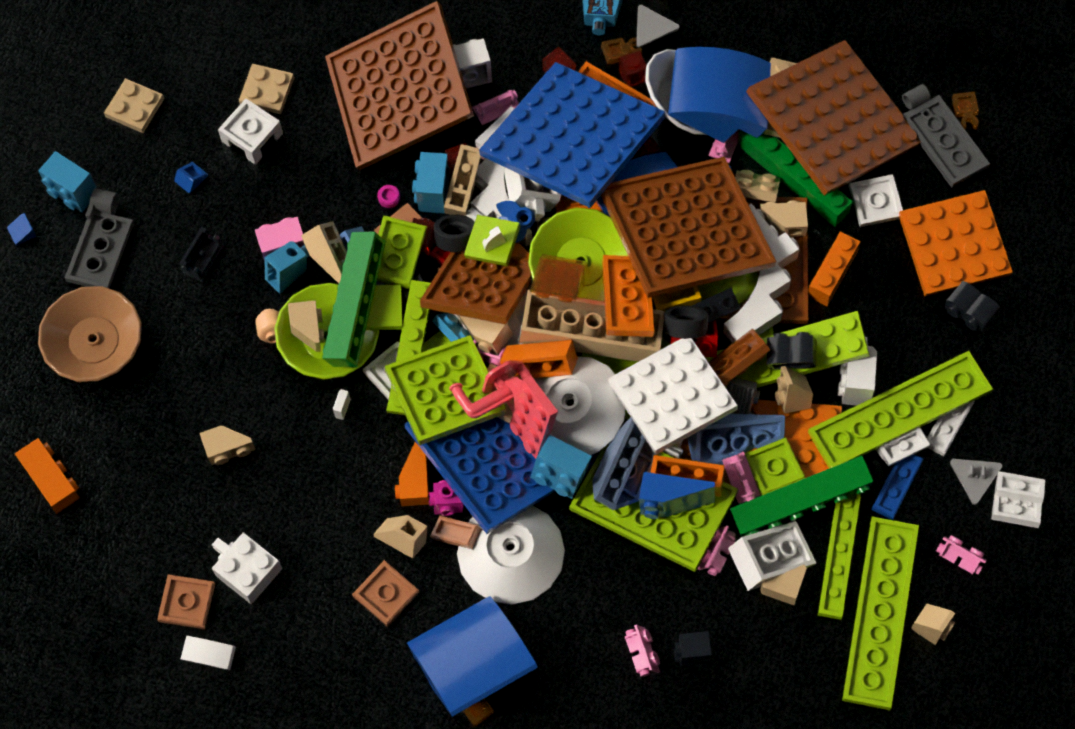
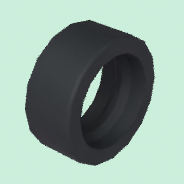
[434,214,475,252]
[664,305,708,339]

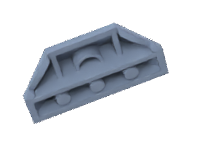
[592,417,656,510]

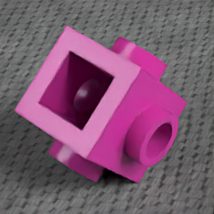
[429,480,464,516]

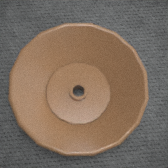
[38,286,142,382]

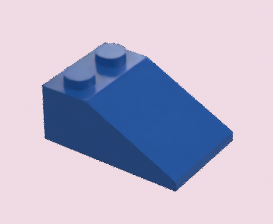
[639,472,715,519]

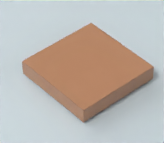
[352,560,419,627]
[157,575,215,629]

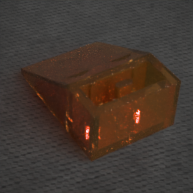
[530,254,588,302]

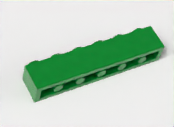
[737,130,853,227]
[322,232,386,367]
[730,456,873,537]

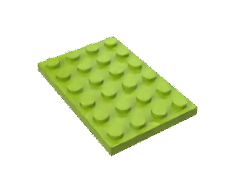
[569,444,738,572]

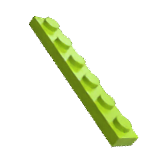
[387,280,431,415]
[818,492,861,620]

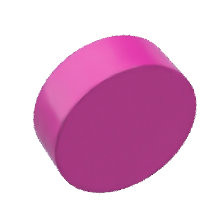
[378,185,400,208]

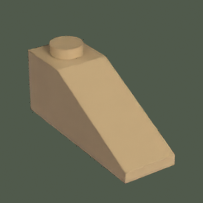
[444,144,481,216]
[301,221,347,283]
[457,315,513,355]

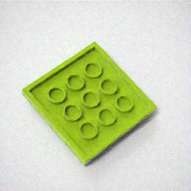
[385,335,506,446]

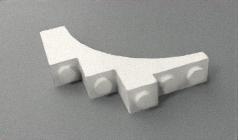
[471,106,532,247]
[723,203,799,344]

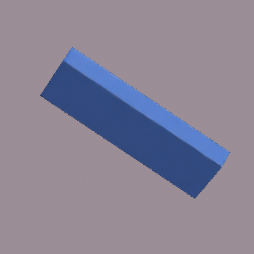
[872,454,923,520]

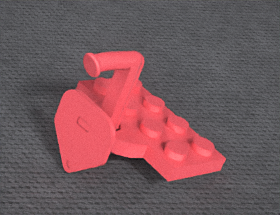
[449,360,558,459]

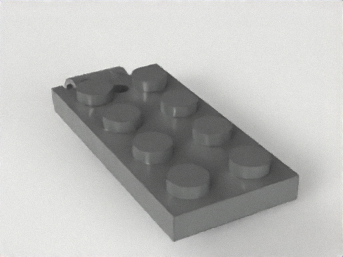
[902,84,990,188]

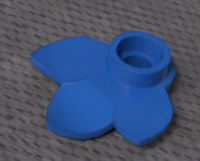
[496,201,535,243]

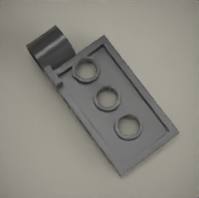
[65,188,134,289]

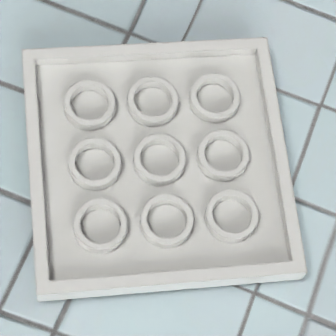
[608,338,738,454]

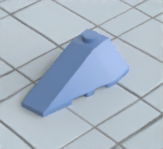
[687,414,785,465]

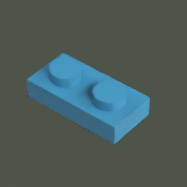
[432,313,474,342]

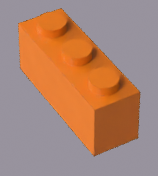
[808,232,860,306]
[500,340,578,379]
[15,438,80,514]
[651,455,724,497]

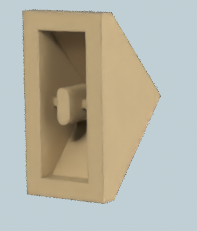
[760,564,807,605]

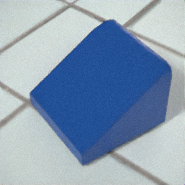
[175,162,208,193]
[7,213,37,246]

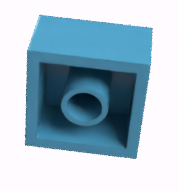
[38,151,96,213]
[412,152,450,213]
[530,435,592,499]

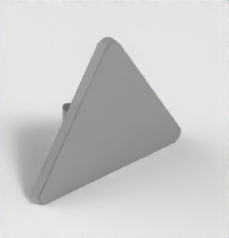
[637,5,679,48]
[950,459,1002,505]

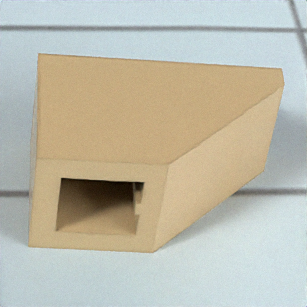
[760,200,808,237]
[288,301,325,352]
[775,366,813,414]
[200,425,255,465]
[374,515,427,558]
[911,604,955,645]

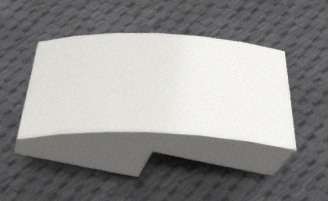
[181,636,236,670]

